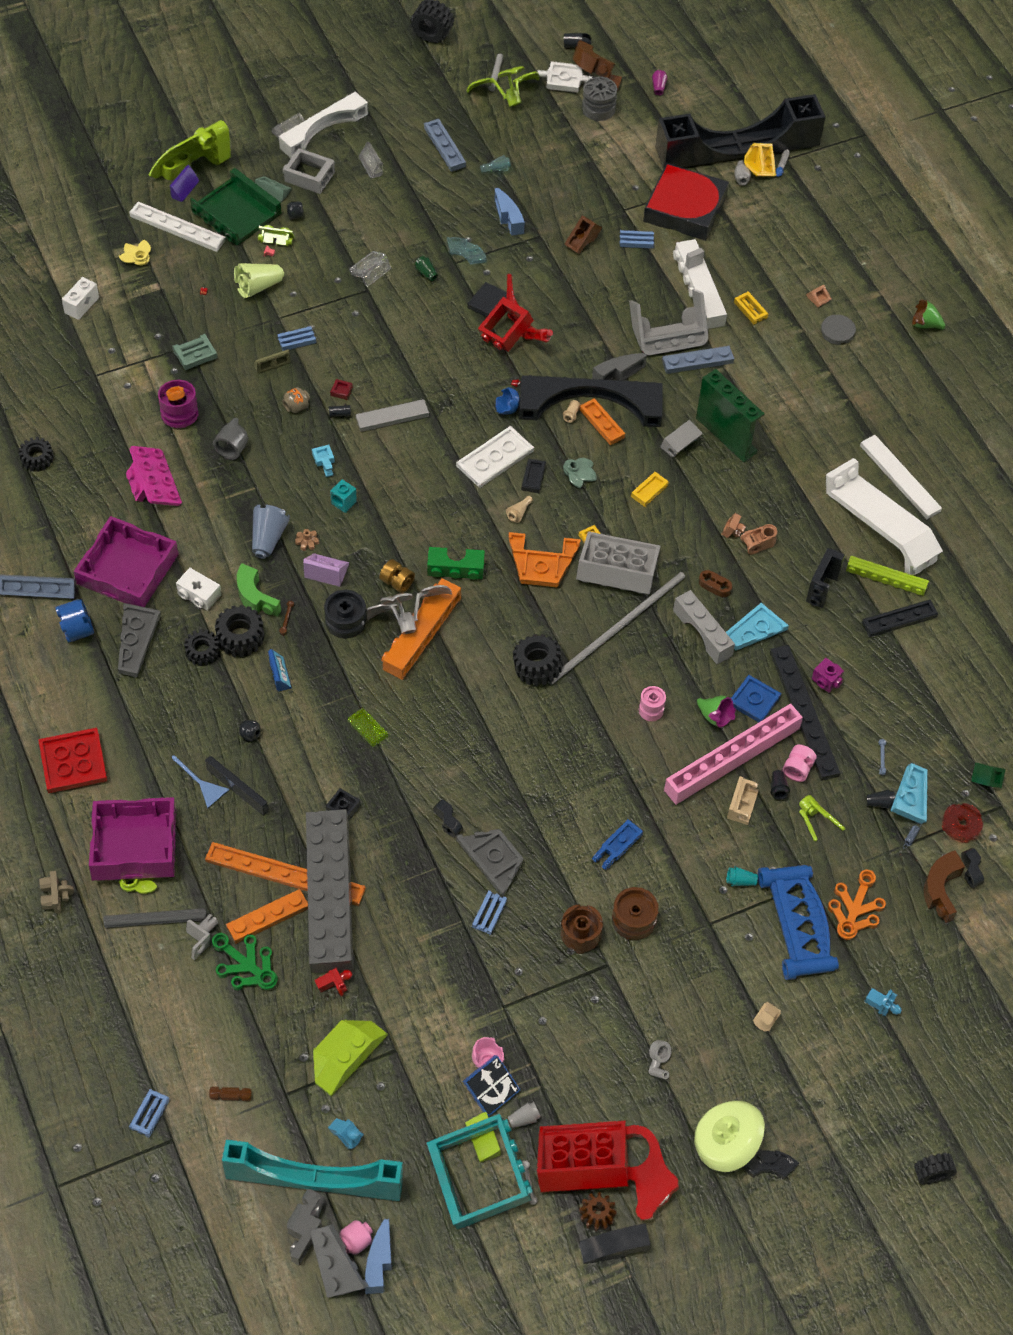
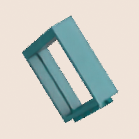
[427,1114,533,1229]

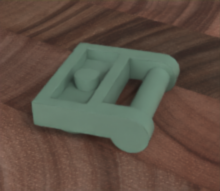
[172,334,217,370]

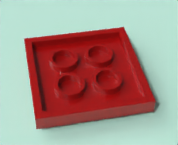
[38,727,107,793]

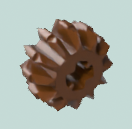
[579,1192,617,1231]

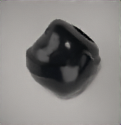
[287,201,304,220]
[239,719,261,742]

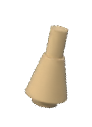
[506,496,533,523]

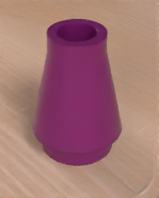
[652,70,668,96]

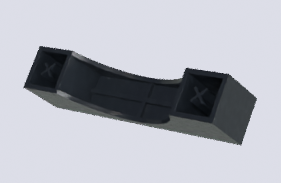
[655,94,826,169]

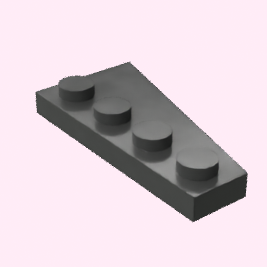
[118,603,161,677]

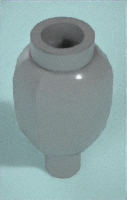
[734,161,750,185]

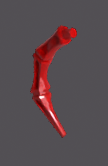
[506,274,553,342]

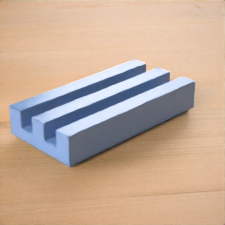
[620,230,654,248]
[278,326,316,351]
[472,890,507,935]
[129,1089,170,1137]

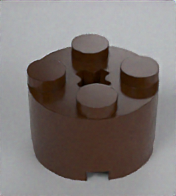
[560,904,603,954]

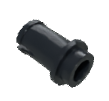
[329,403,351,418]

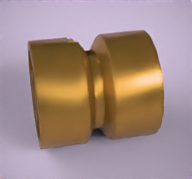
[379,559,415,593]

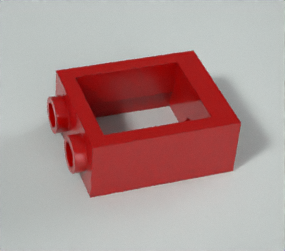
[478,297,534,352]

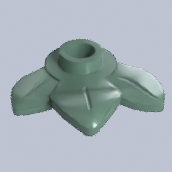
[563,458,597,488]

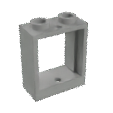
[283,148,335,194]

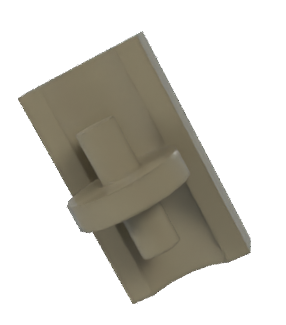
[39,871,74,913]

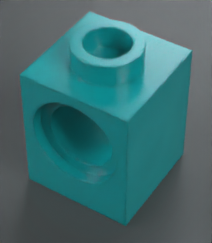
[330,479,357,513]

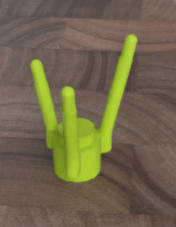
[799,795,845,841]

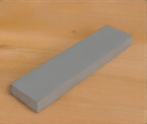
[356,399,429,432]

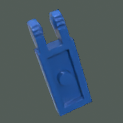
[592,819,643,870]

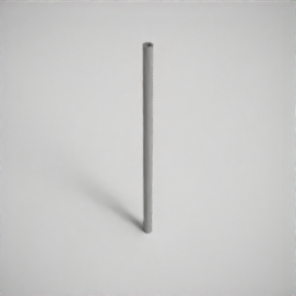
[548,572,685,685]

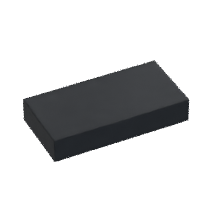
[521,458,546,493]

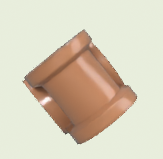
[740,524,777,554]

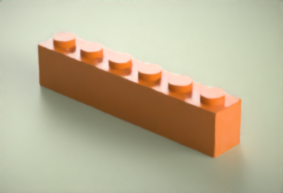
[381,578,461,680]

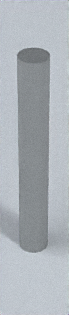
[489,54,503,92]

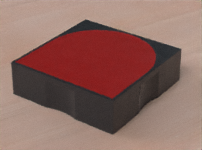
[643,163,729,241]

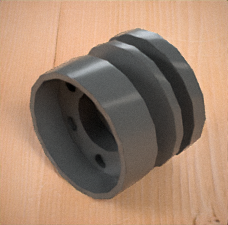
[582,77,617,121]

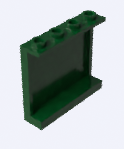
[190,168,282,246]
[696,369,765,463]

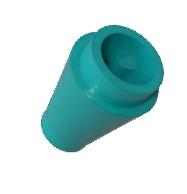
[726,866,758,886]

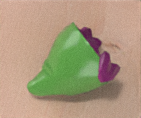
[697,696,736,728]

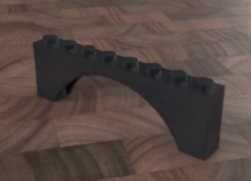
[519,375,663,427]

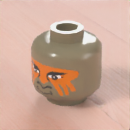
[282,387,310,414]

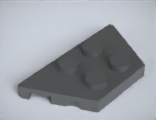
[456,829,523,896]

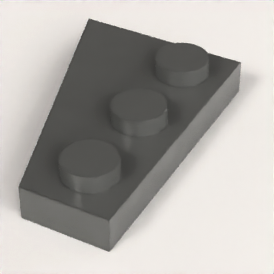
[310,1224,369,1298]

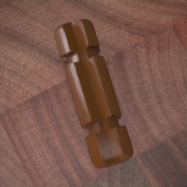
[209,1086,252,1101]

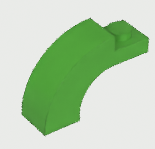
[237,563,281,617]

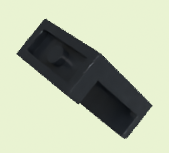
[806,548,845,608]

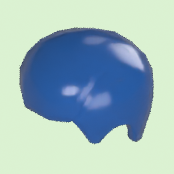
[496,387,520,415]

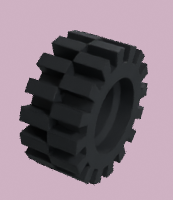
[19,437,54,472]
[184,629,220,666]
[914,1153,957,1185]

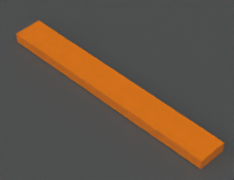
[205,842,365,906]

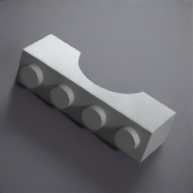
[673,590,735,664]

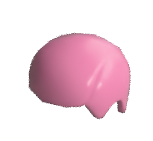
[472,1037,504,1068]

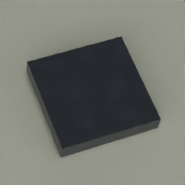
[467,282,507,317]

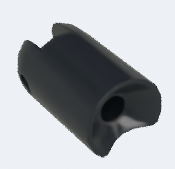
[564,33,592,48]

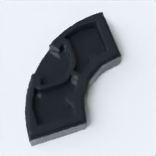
[742,1149,799,1180]

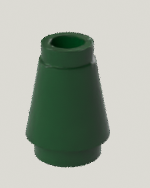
[414,256,438,281]

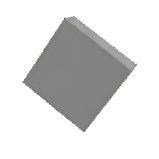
[685,248,704,269]

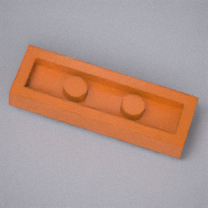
[580,398,625,445]

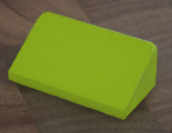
[465,1112,501,1163]

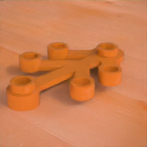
[828,870,886,940]

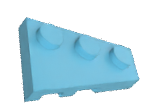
[726,603,789,650]
[890,763,927,824]

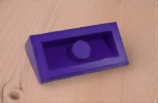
[170,165,199,202]

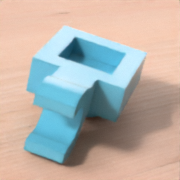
[312,445,335,477]

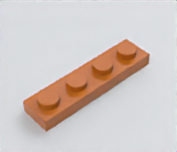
[226,889,308,944]

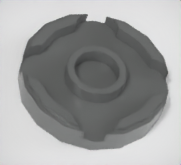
[821,315,856,345]

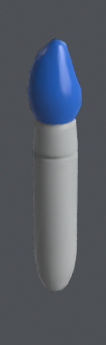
[776,149,789,177]

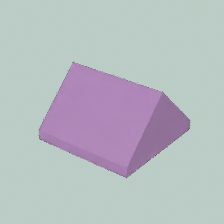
[303,554,349,587]

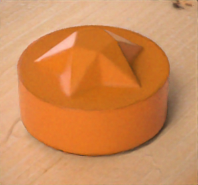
[166,386,185,401]

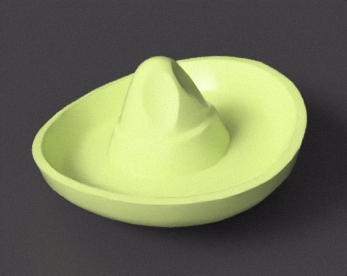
[694,1100,765,1172]

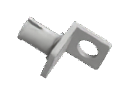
[186,914,218,960]

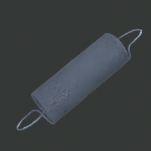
[903,823,921,848]

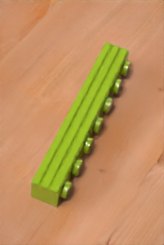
[846,556,929,596]

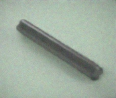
[103,908,207,928]

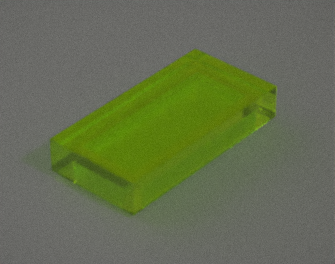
[348,708,388,747]

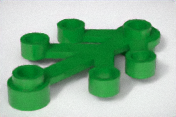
[212,933,278,990]

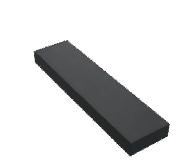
[862,599,938,638]
[205,756,268,816]

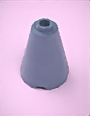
[252,505,290,559]

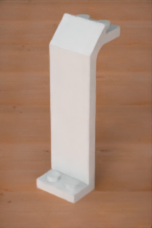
[826,458,943,576]

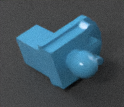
[865,988,902,1016]
[328,1118,363,1149]

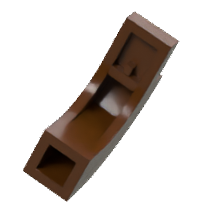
[924,850,965,923]

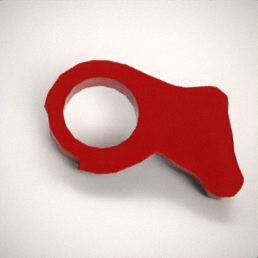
[626,1125,679,1221]

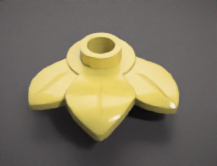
[119,240,151,265]

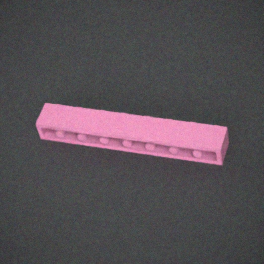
[664,704,803,805]

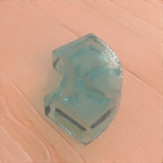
[447,237,487,264]

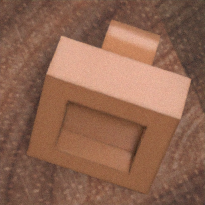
[721,513,746,538]

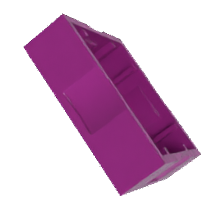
[73,516,178,607]
[89,797,176,881]

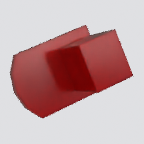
[314,968,352,997]

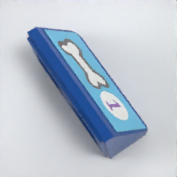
[268,649,291,691]

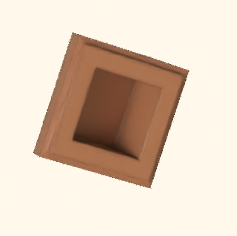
[806,284,832,307]

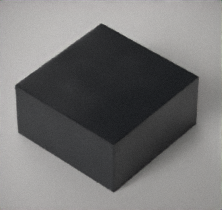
[326,788,361,820]

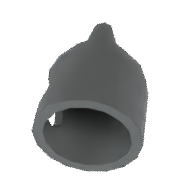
[213,417,248,460]

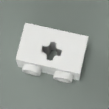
[62,277,99,320]
[176,568,221,611]

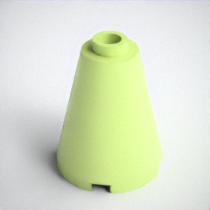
[234,263,284,298]

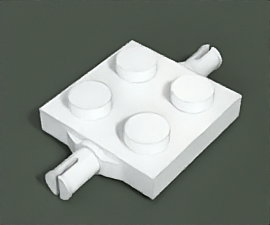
[538,62,592,92]

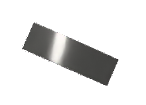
[592,353,647,381]

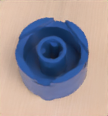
[55,599,94,643]

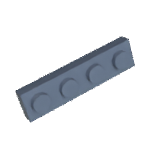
[424,119,466,171]
[662,346,734,374]
[0,574,75,599]

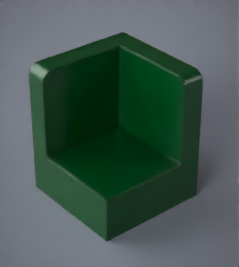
[971,762,1006,788]

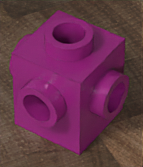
[811,658,844,692]

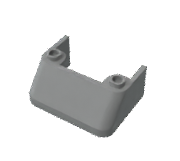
[629,289,708,355]

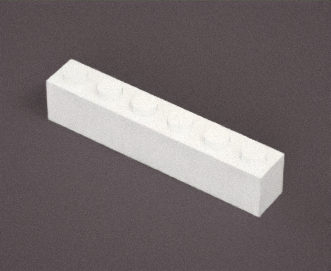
[673,239,727,329]

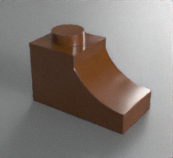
[565,215,602,254]

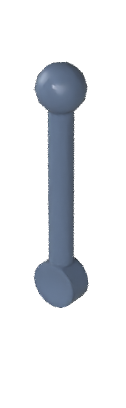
[879,739,886,775]

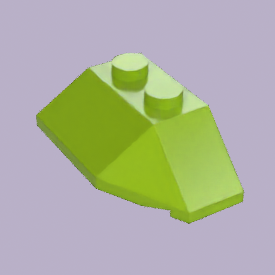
[313,1020,388,1097]

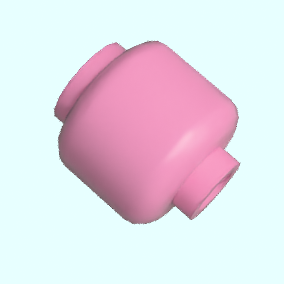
[340,1220,373,1255]

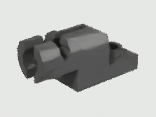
[287,1189,325,1266]

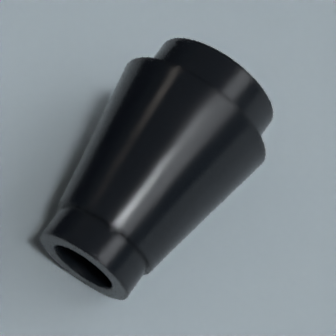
[770,770,790,800]
[867,789,895,809]

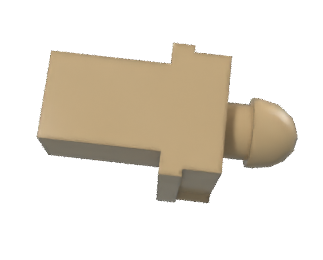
[753,1002,781,1031]

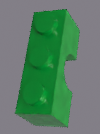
[427,547,485,580]

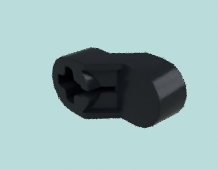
[433,799,463,838]
[961,848,985,888]

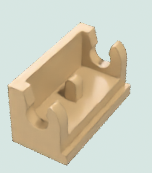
[727,777,759,825]

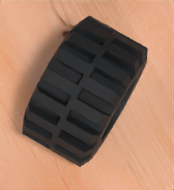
[411,0,454,43]
[215,605,264,657]
[513,634,563,686]

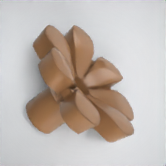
[295,529,319,551]

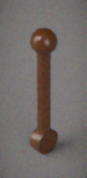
[279,601,294,635]

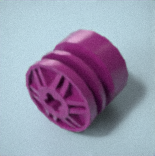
[158,380,198,428]

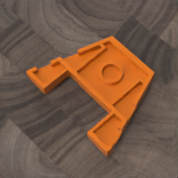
[508,532,581,587]

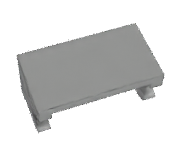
[661,420,703,458]

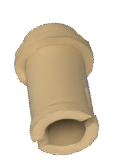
[563,400,581,423]

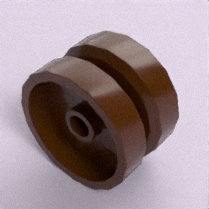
[612,887,658,940]

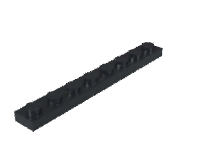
[770,645,840,781]

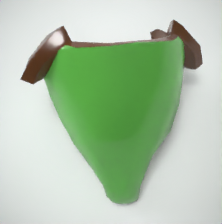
[912,299,945,330]

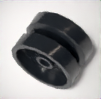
[324,589,367,639]

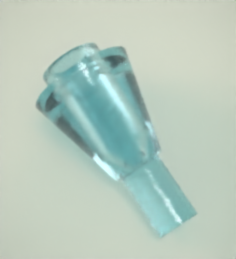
[480,154,511,172]

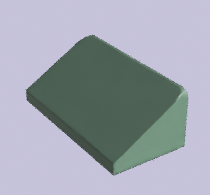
[255,176,291,202]

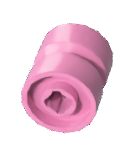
[639,686,666,721]
[782,745,817,782]

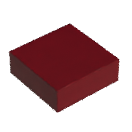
[330,379,353,400]

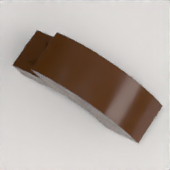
[573,40,615,78]

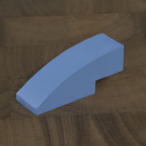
[494,188,525,236]
[365,1219,391,1294]

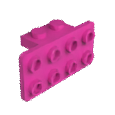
[126,446,182,506]

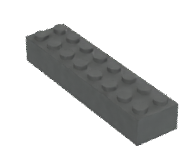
[306,809,354,973]

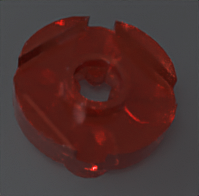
[942,803,983,843]

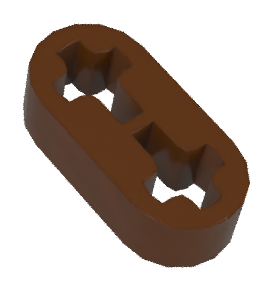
[699,570,732,597]

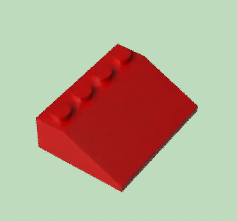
[537,1121,628,1192]

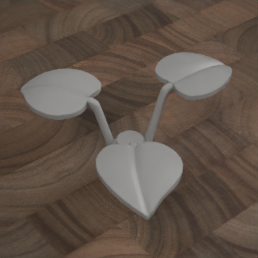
[366,585,452,634]

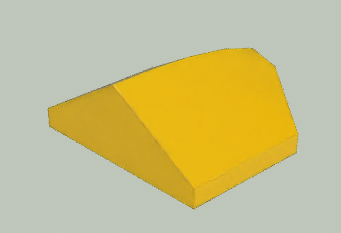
[744,143,776,177]

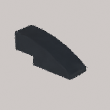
[579,1223,651,1265]

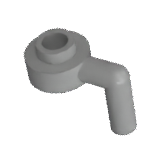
[649,1040,671,1079]

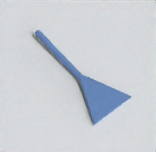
[172,755,229,809]

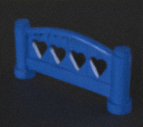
[758,865,839,980]

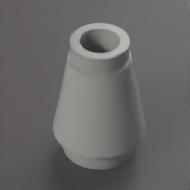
[508,1102,541,1128]

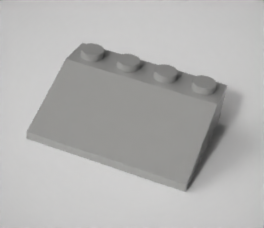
[576,531,660,594]

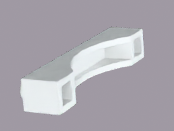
[279,92,368,158]

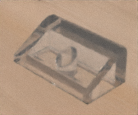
[271,112,305,138]
[359,142,383,178]

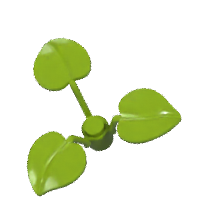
[467,66,540,107]

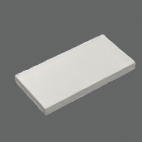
[456,426,534,488]

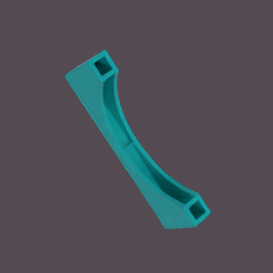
[222,1140,403,1201]

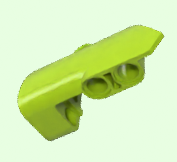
[148,120,231,180]

